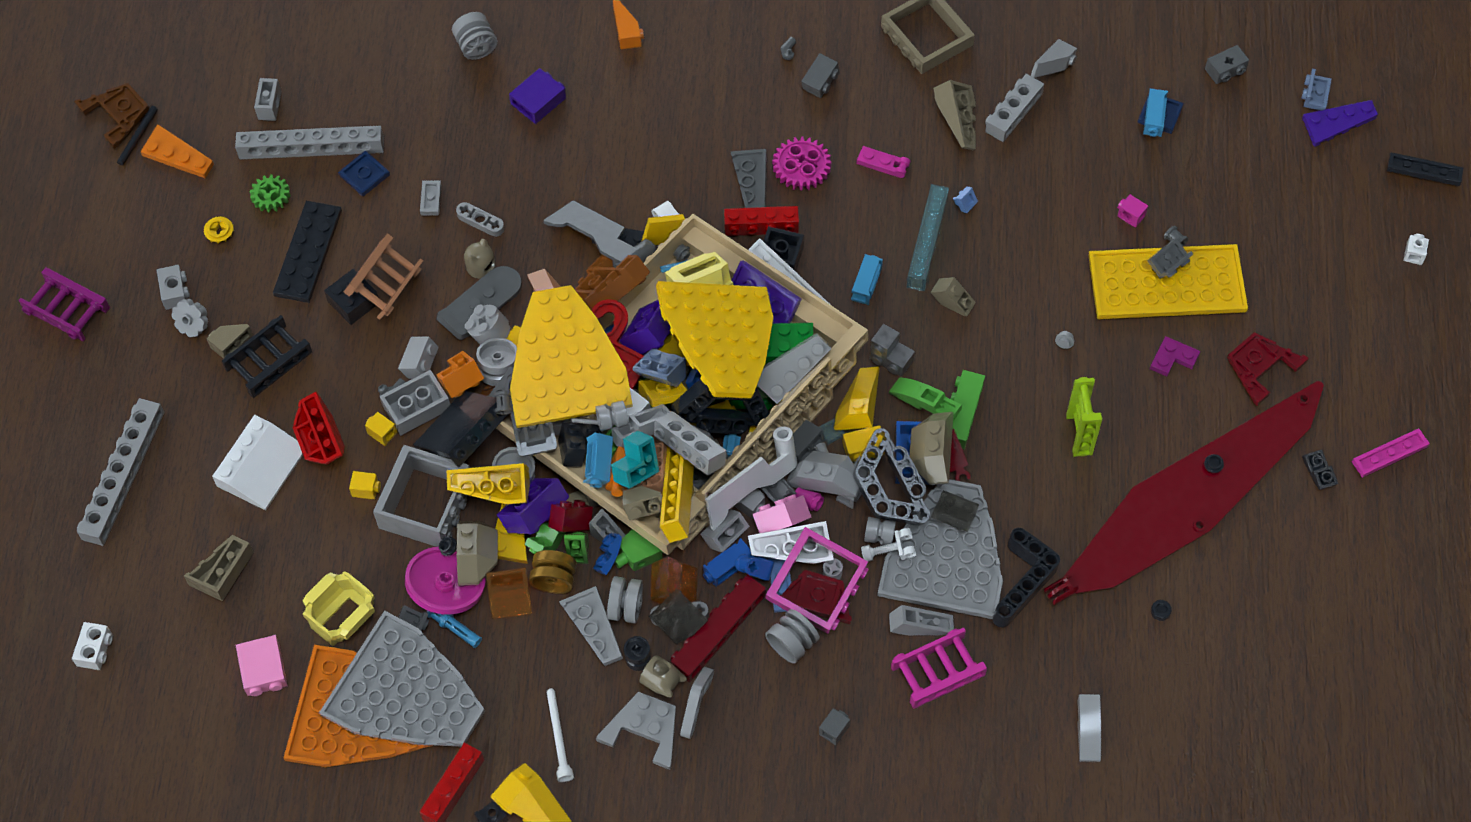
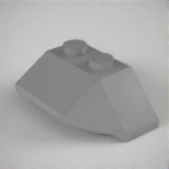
[787,451,860,497]

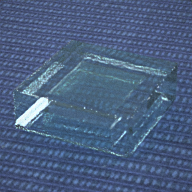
[819,418,845,445]

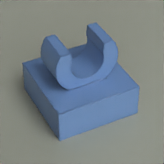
[953,187,978,213]

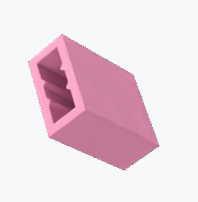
[236,635,288,696]

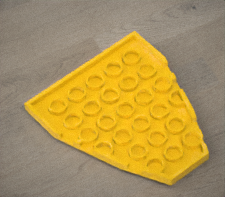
[656,281,773,398]
[510,285,633,428]

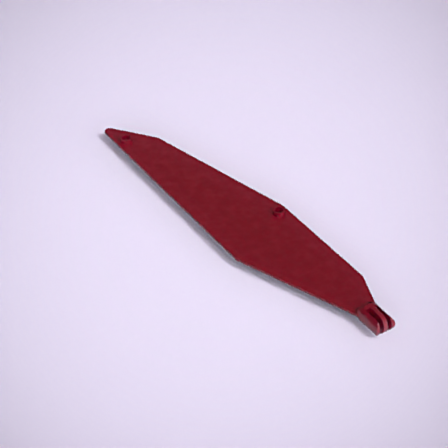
[1043,381,1324,605]

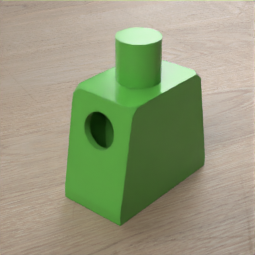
[614,529,663,571]

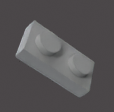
[420,181,441,215]

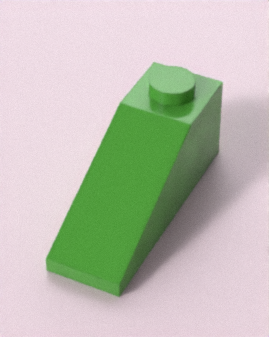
[564,532,589,564]

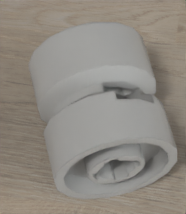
[595,400,628,431]
[864,517,896,545]

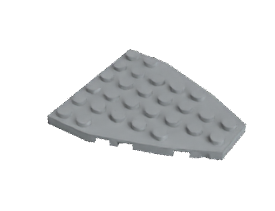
[877,479,1003,619]
[319,611,485,746]

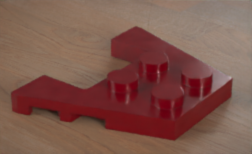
[1227,332,1309,406]

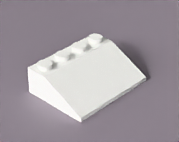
[212,415,303,510]

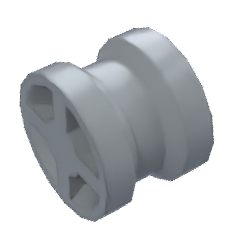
[823,558,843,580]

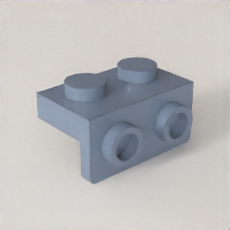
[1302,69,1331,110]

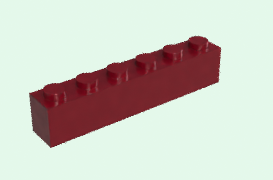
[670,574,766,683]

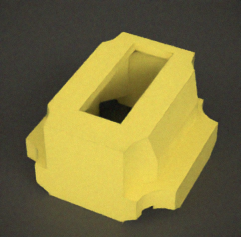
[665,252,733,285]
[303,571,375,646]

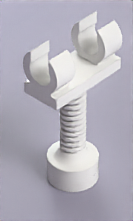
[861,528,916,561]

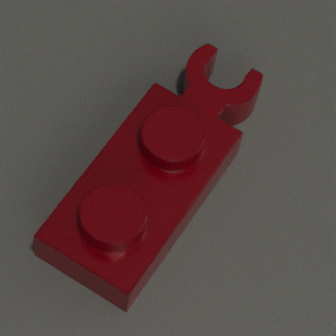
[950,429,971,481]

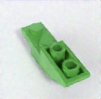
[889,377,962,421]

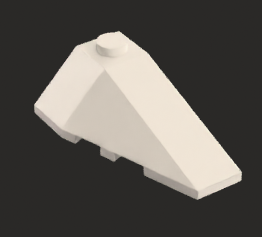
[748,521,834,564]

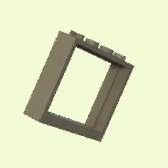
[881,0,975,74]

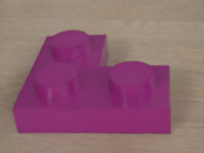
[1150,336,1200,377]

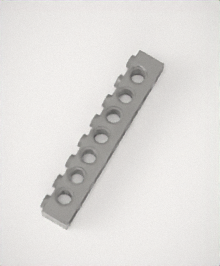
[235,126,384,159]
[77,398,164,546]

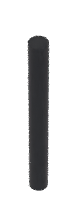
[117,106,158,166]

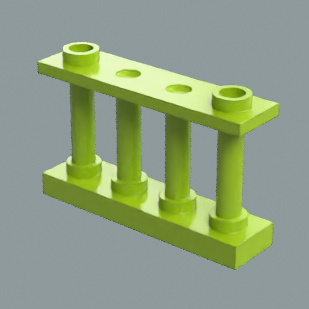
[1066,377,1102,457]

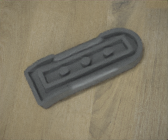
[436,266,522,340]
[505,374,557,457]

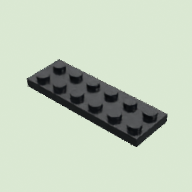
[273,200,342,303]

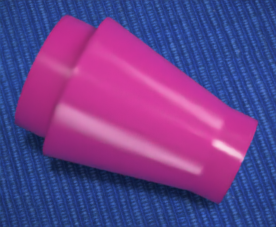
[795,487,824,511]

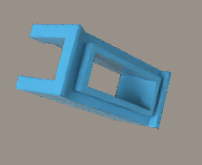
[1143,89,1168,137]
[851,254,883,305]
[583,432,613,488]

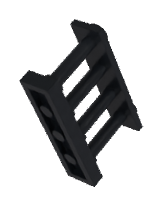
[222,315,312,399]

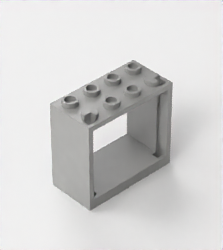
[373,445,470,547]

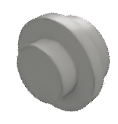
[1055,331,1074,349]

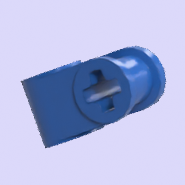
[735,554,775,581]

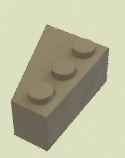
[184,535,254,601]

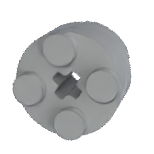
[465,305,510,345]

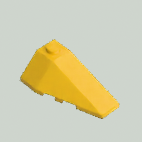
[446,463,530,505]
[491,763,572,822]

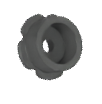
[673,244,691,261]

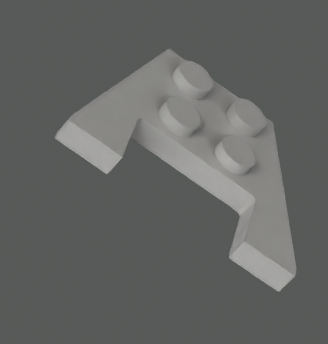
[596,692,676,770]

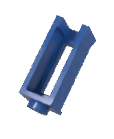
[703,538,751,587]

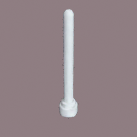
[547,688,574,782]

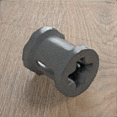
[1164,226,1189,247]
[494,391,513,415]

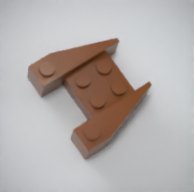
[574,254,650,310]

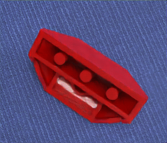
[293,391,345,465]

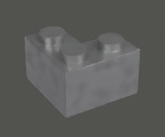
[870,324,915,377]

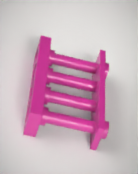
[891,628,987,709]

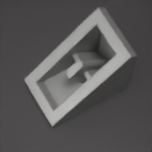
[589,509,626,543]

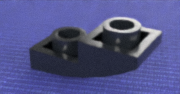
[1302,449,1338,490]

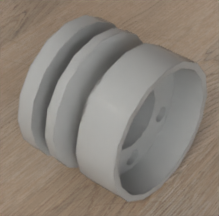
[452,12,497,60]
[765,609,819,664]

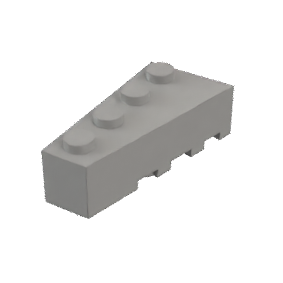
[757,333,831,404]

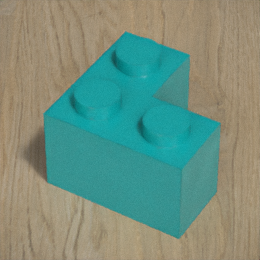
[611,431,659,489]

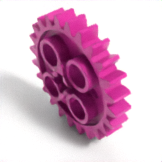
[772,137,831,191]

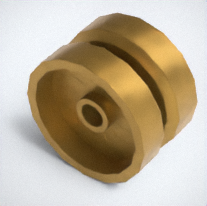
[529,550,577,594]

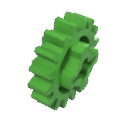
[250,174,291,212]

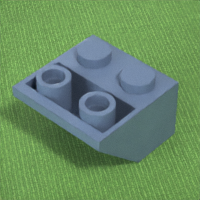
[633,349,686,387]

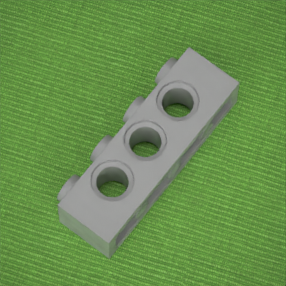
[985,74,1044,142]
[654,411,726,475]

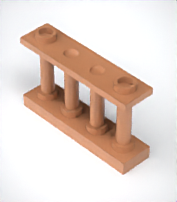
[344,233,423,320]

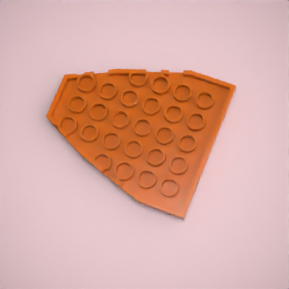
[284,645,433,767]

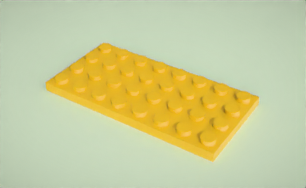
[1088,244,1248,319]

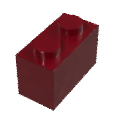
[548,500,593,532]

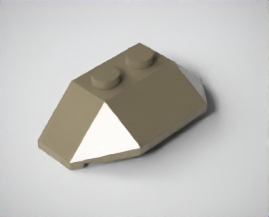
[910,412,954,485]
[457,521,498,586]

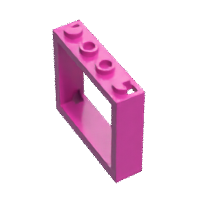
[765,527,869,634]

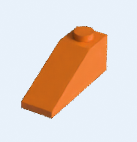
[613,0,644,49]

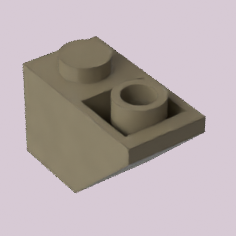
[930,277,976,316]
[623,486,662,521]

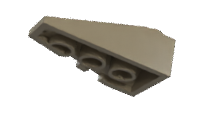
[934,80,976,150]

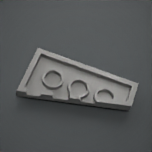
[559,586,623,666]

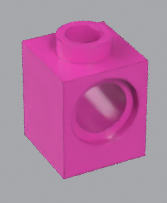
[1117,194,1148,228]

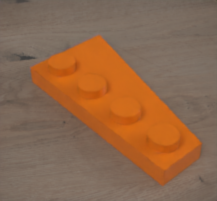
[141,124,214,178]

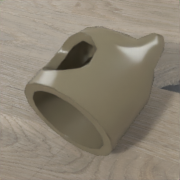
[464,238,495,279]
[639,655,687,698]

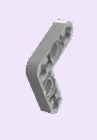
[680,667,714,739]

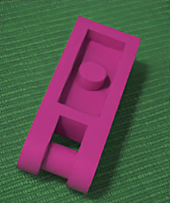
[857,146,911,178]

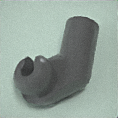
[378,378,406,396]

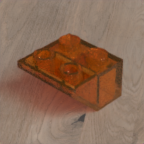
[651,557,697,605]
[486,568,532,619]

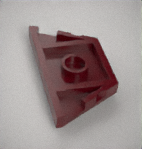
[780,570,852,624]

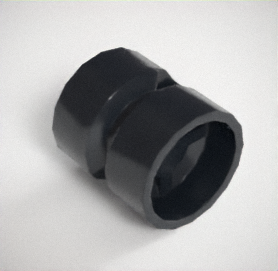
[624,636,651,671]

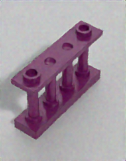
[18,267,110,342]

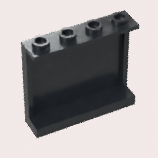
[413,391,508,467]

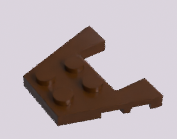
[74,83,149,149]

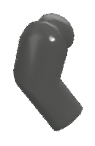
[780,37,796,60]

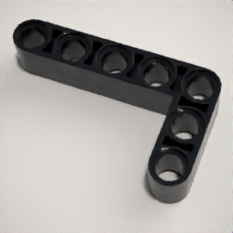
[993,528,1060,628]

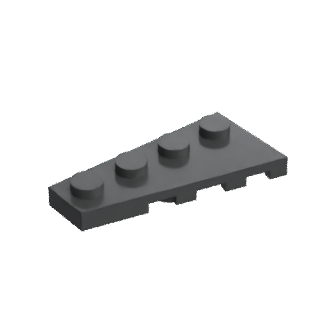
[730,149,767,208]

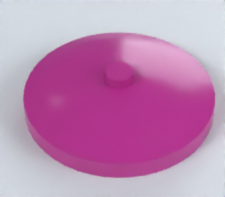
[405,546,485,615]

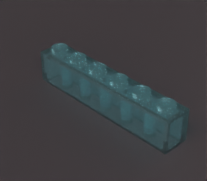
[907,184,949,291]

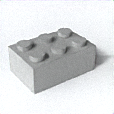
[380,370,450,436]

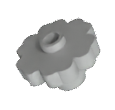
[172,299,208,337]

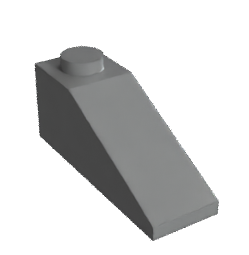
[1031,39,1077,78]
[889,605,954,635]

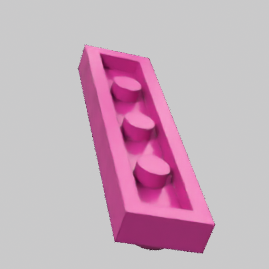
[1352,428,1430,478]

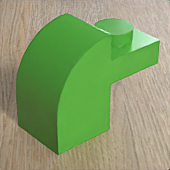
[524,522,565,554]

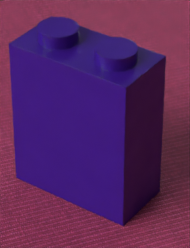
[509,68,566,124]

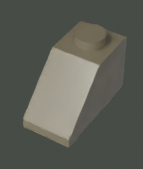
[207,324,253,358]

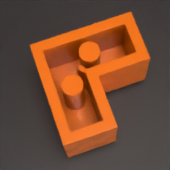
[436,351,484,398]

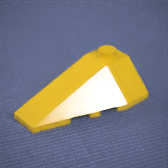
[834,367,879,430]

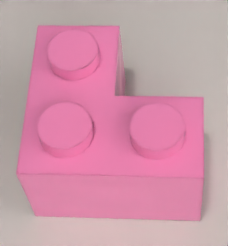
[753,494,811,533]

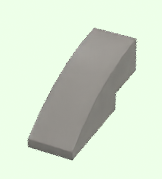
[612,404,670,448]
[1077,694,1101,762]

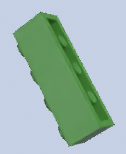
[951,370,985,450]

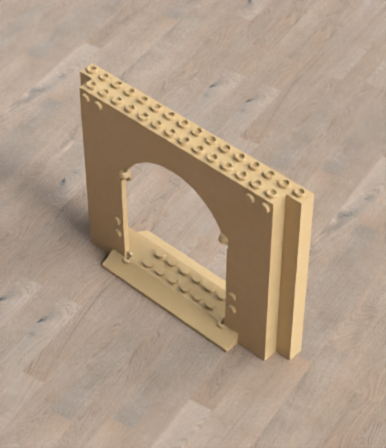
[496,214,868,555]

